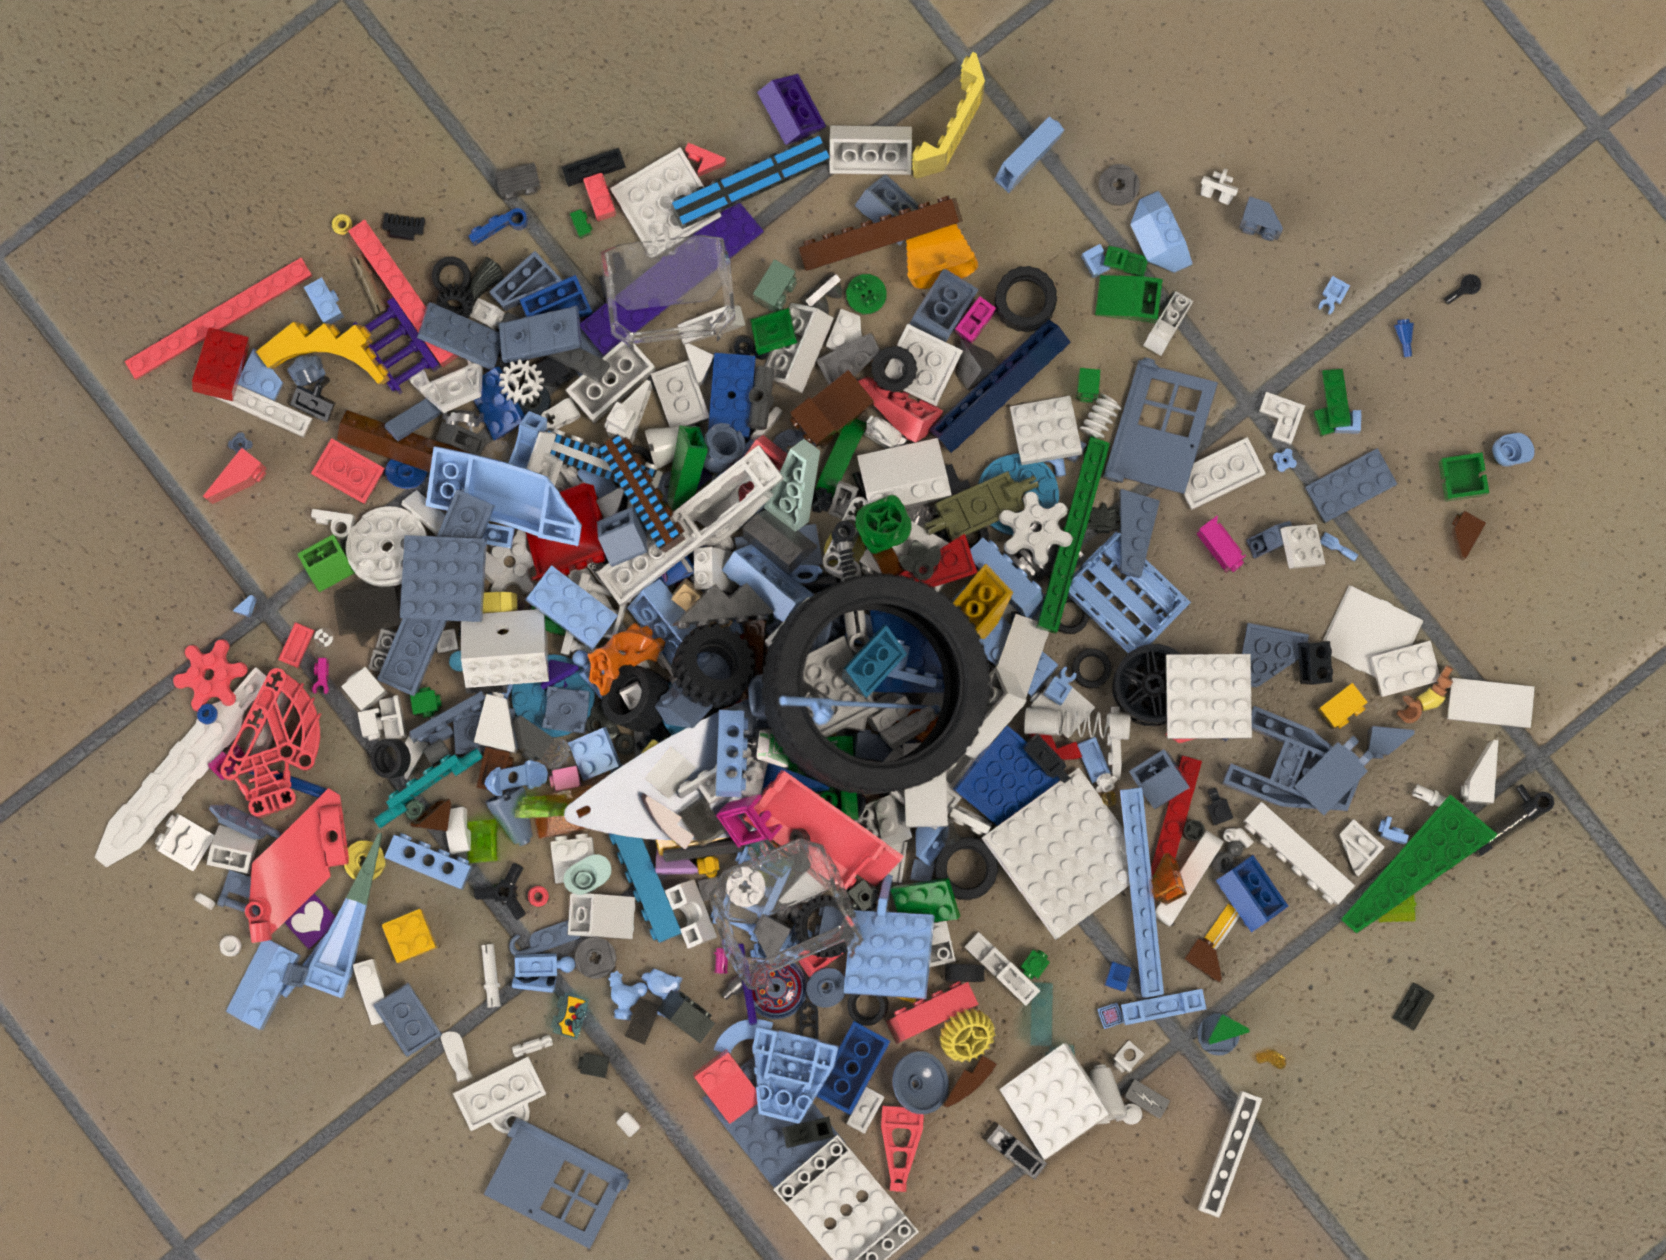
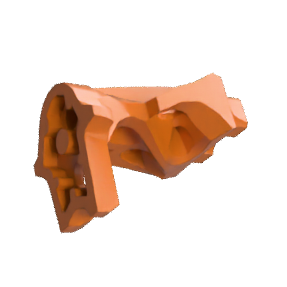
[588,623,665,696]

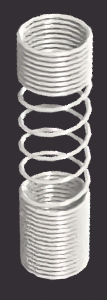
[1024,708,1131,740]

